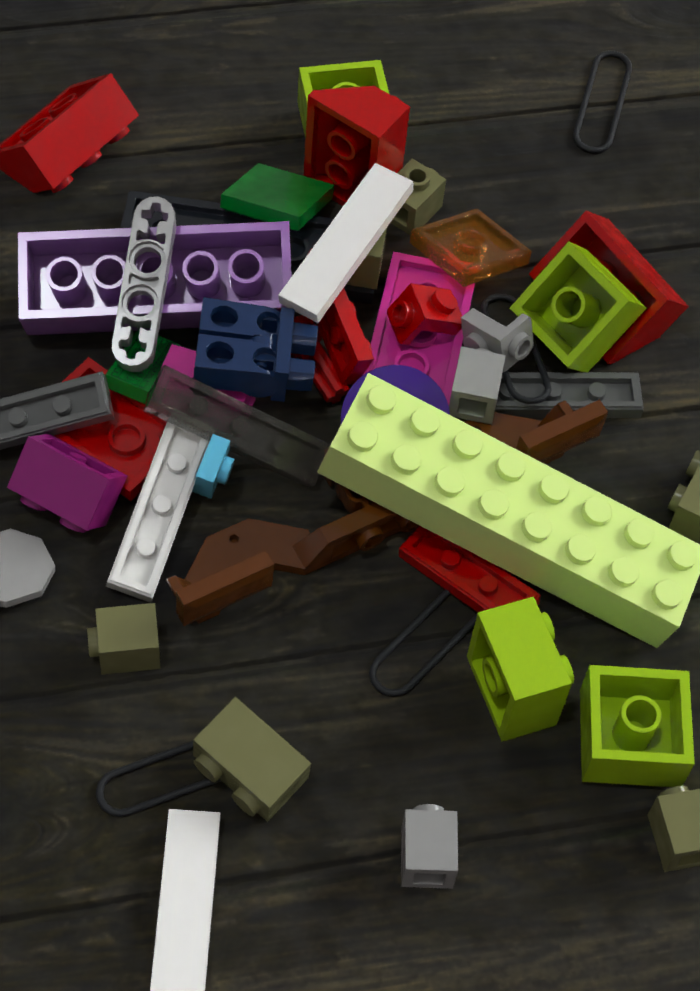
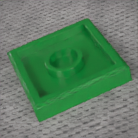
[220,163,335,231]

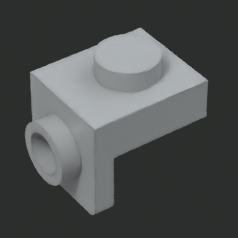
[461,308,534,373]

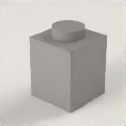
[449,346,506,425]
[401,804,458,889]

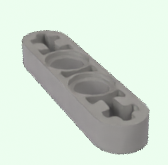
[112,196,177,372]

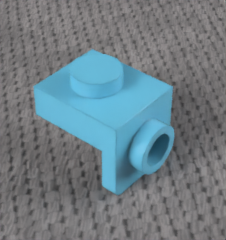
[192,434,235,499]

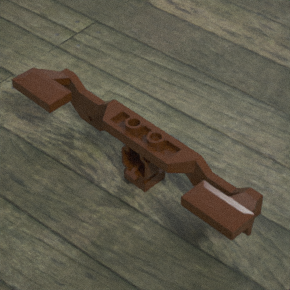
[166,399,608,626]

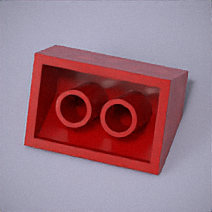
[0,73,139,193]
[303,86,410,206]
[529,211,689,364]

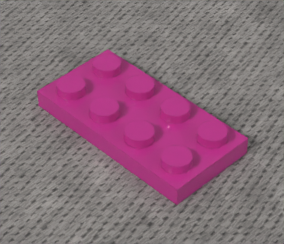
[363,252,478,406]

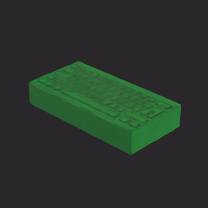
[105,329,180,404]

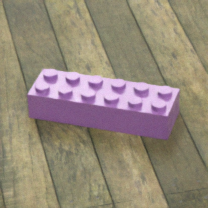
[18,221,292,335]

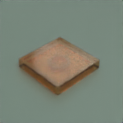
[410,208,532,287]

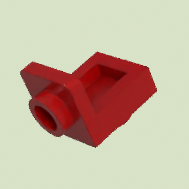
[387,283,462,345]

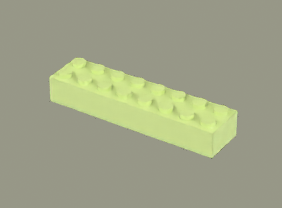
[317,373,700,648]

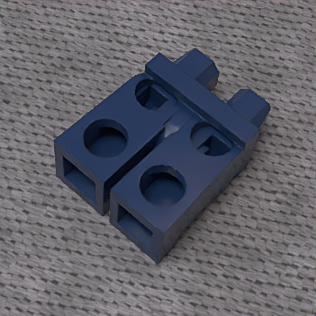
[192,297,318,402]

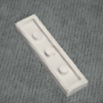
[278,163,414,323]
[106,413,214,603]
[150,809,221,991]

